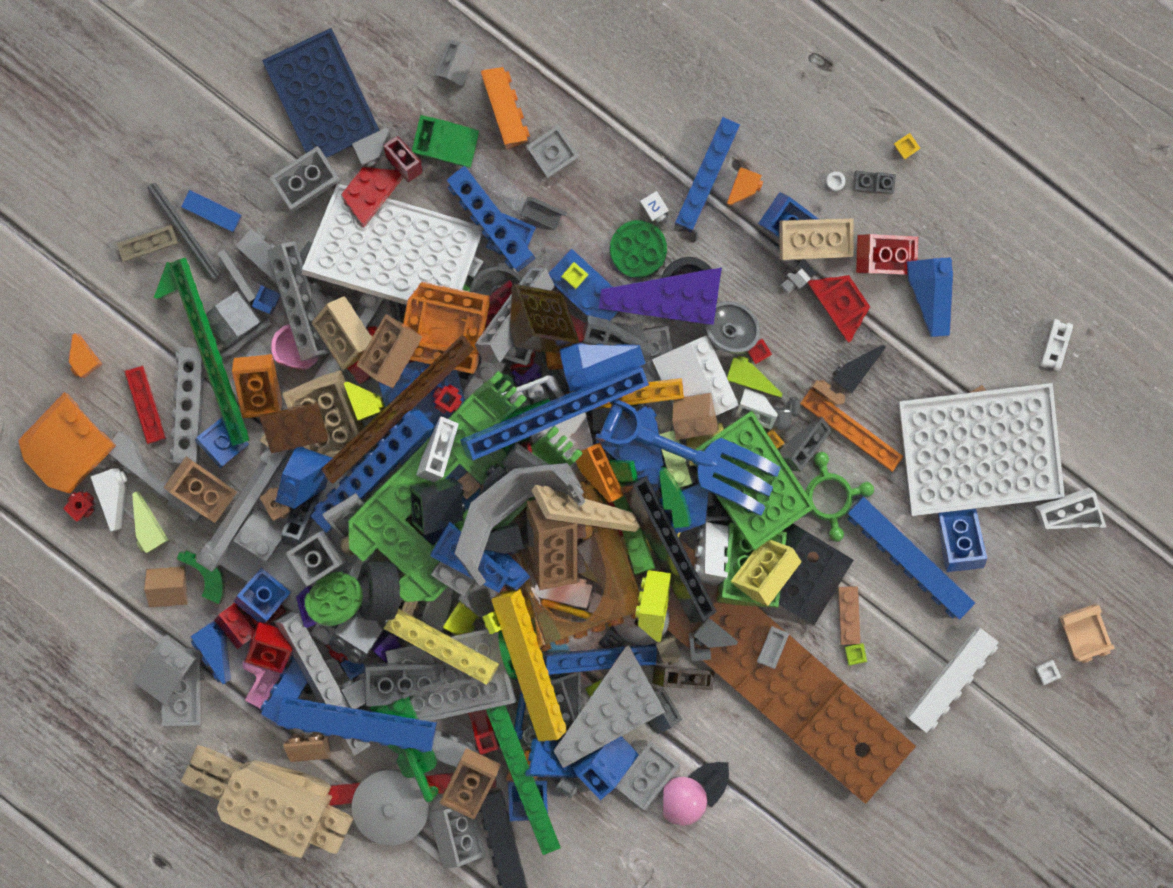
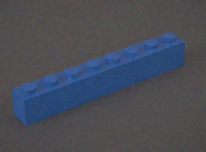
[846,497,975,620]
[277,697,437,752]

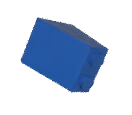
[275,447,332,508]

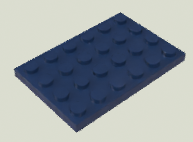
[262,28,380,158]

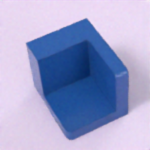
[252,285,281,315]

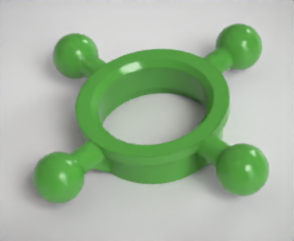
[805,452,874,542]

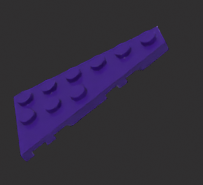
[599,267,722,325]

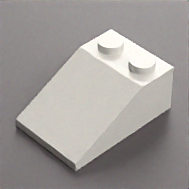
[91,468,128,531]

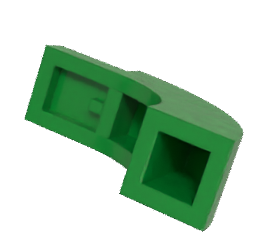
[176,550,225,604]

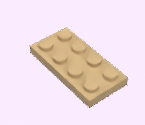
[779,218,854,260]

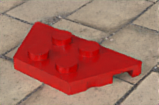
[341,167,404,227]
[807,275,870,343]

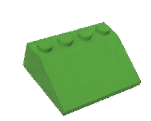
[717,523,787,608]

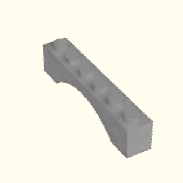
[107,432,202,522]

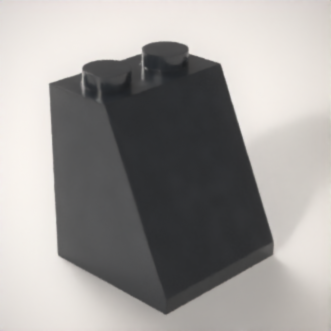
[409,478,465,535]

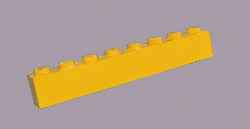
[491,589,567,741]

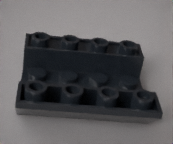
[779,523,854,625]

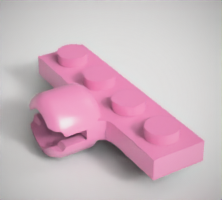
[242,653,292,708]

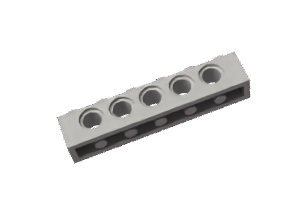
[267,241,330,361]
[170,347,205,464]

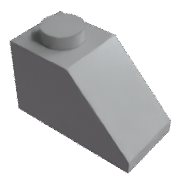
[352,128,390,168]

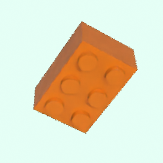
[232,354,282,418]

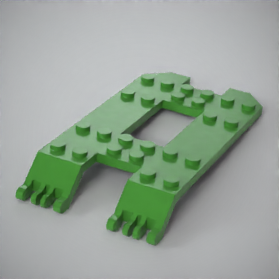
[349,371,582,602]

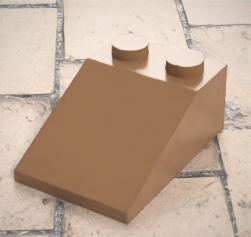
[163,456,237,523]
[440,748,501,819]

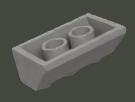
[269,146,341,212]
[429,806,485,868]

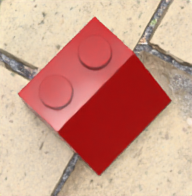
[245,622,292,673]

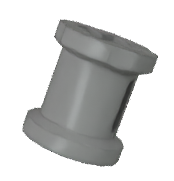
[555,777,580,799]

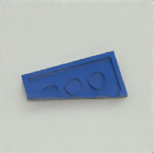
[430,522,509,593]

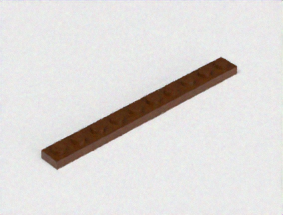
[322,334,475,484]

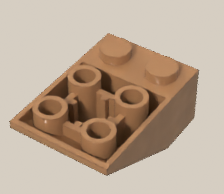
[283,732,331,762]

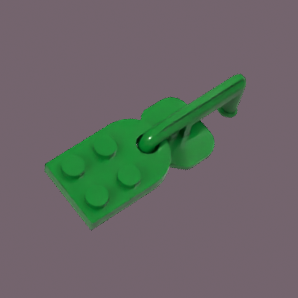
[370,697,439,803]

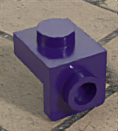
[511,363,543,387]

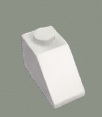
[735,388,778,429]

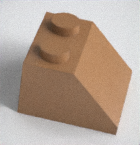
[672,393,719,440]

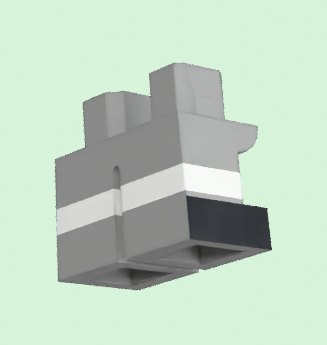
[780,259,817,294]

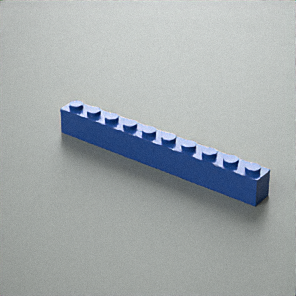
[460,366,649,460]

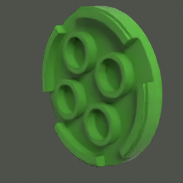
[305,572,363,626]

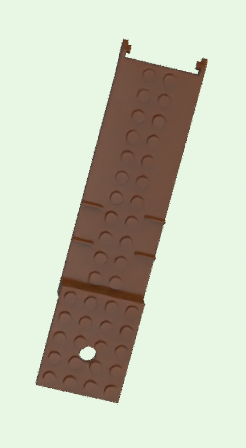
[622,538,916,804]

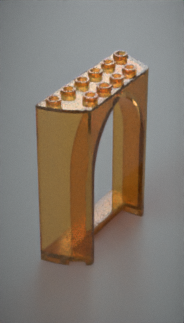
[508,481,641,652]

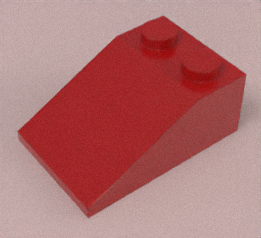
[856,234,918,275]

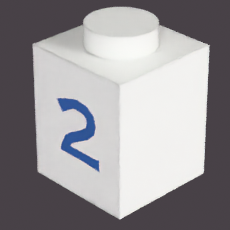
[640,191,669,223]

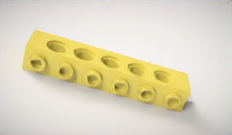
[384,609,499,685]

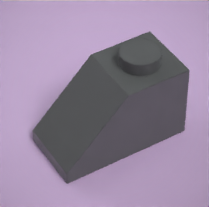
[693,618,738,648]

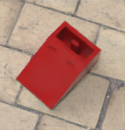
[214,603,286,650]

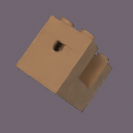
[527,500,577,590]

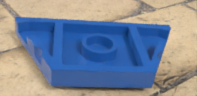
[659,484,709,534]
[525,737,579,778]

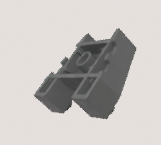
[568,315,651,392]

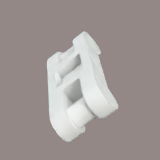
[1040,319,1073,372]

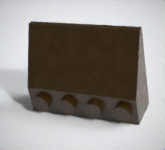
[510,284,580,354]

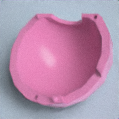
[271,324,319,370]
[663,777,707,826]

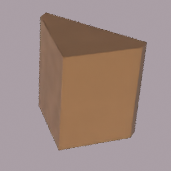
[144,566,188,608]

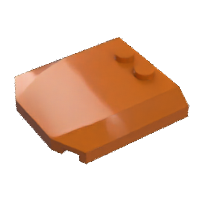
[404,281,489,374]
[18,392,116,494]

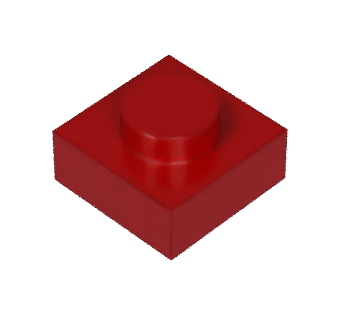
[748,338,772,364]

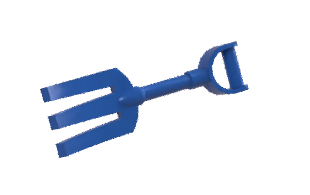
[595,399,781,516]

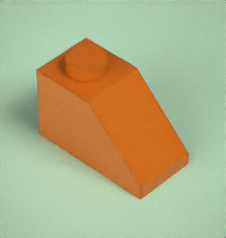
[726,167,764,207]
[69,333,102,378]

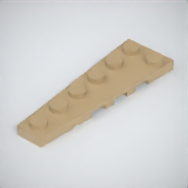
[532,485,640,532]

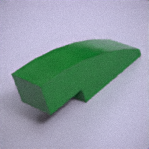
[659,467,691,528]

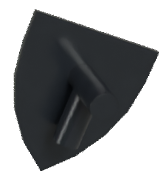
[687,762,729,808]

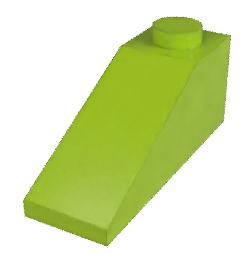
[727,356,782,398]

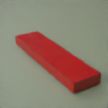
[124,365,167,444]

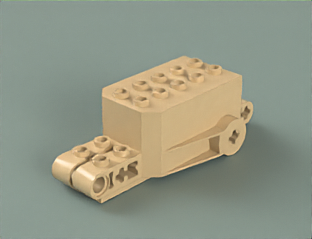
[181,745,353,858]

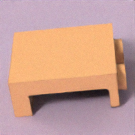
[1059,604,1115,663]

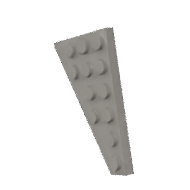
[554,645,665,768]

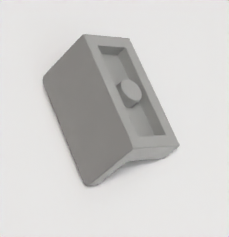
[435,39,476,86]

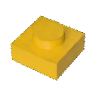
[893,133,921,160]

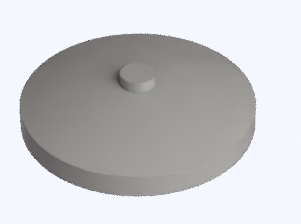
[352,768,429,845]

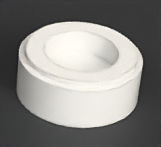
[826,172,845,191]

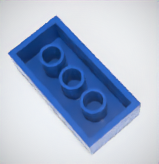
[549,249,618,321]

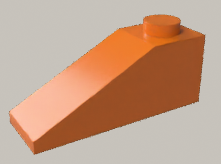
[575,442,624,503]

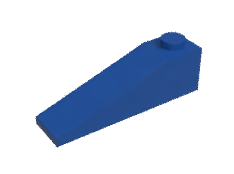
[907,257,953,337]

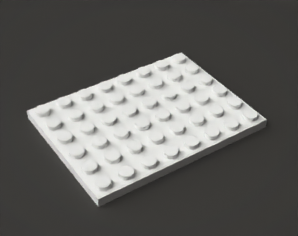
[302,183,484,305]
[898,383,1065,516]

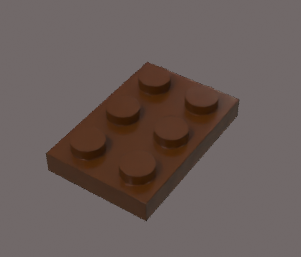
[260,402,328,454]

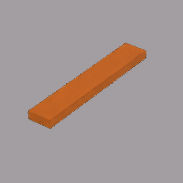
[800,388,904,472]

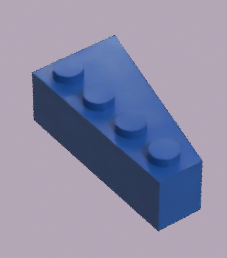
[596,414,661,492]
[260,655,308,729]

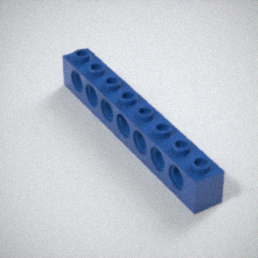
[311,410,435,533]

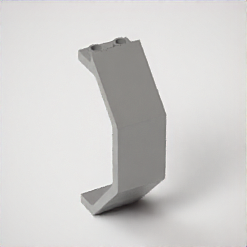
[455,463,586,586]

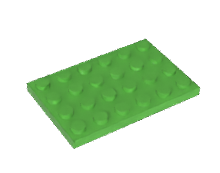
[694,411,815,550]

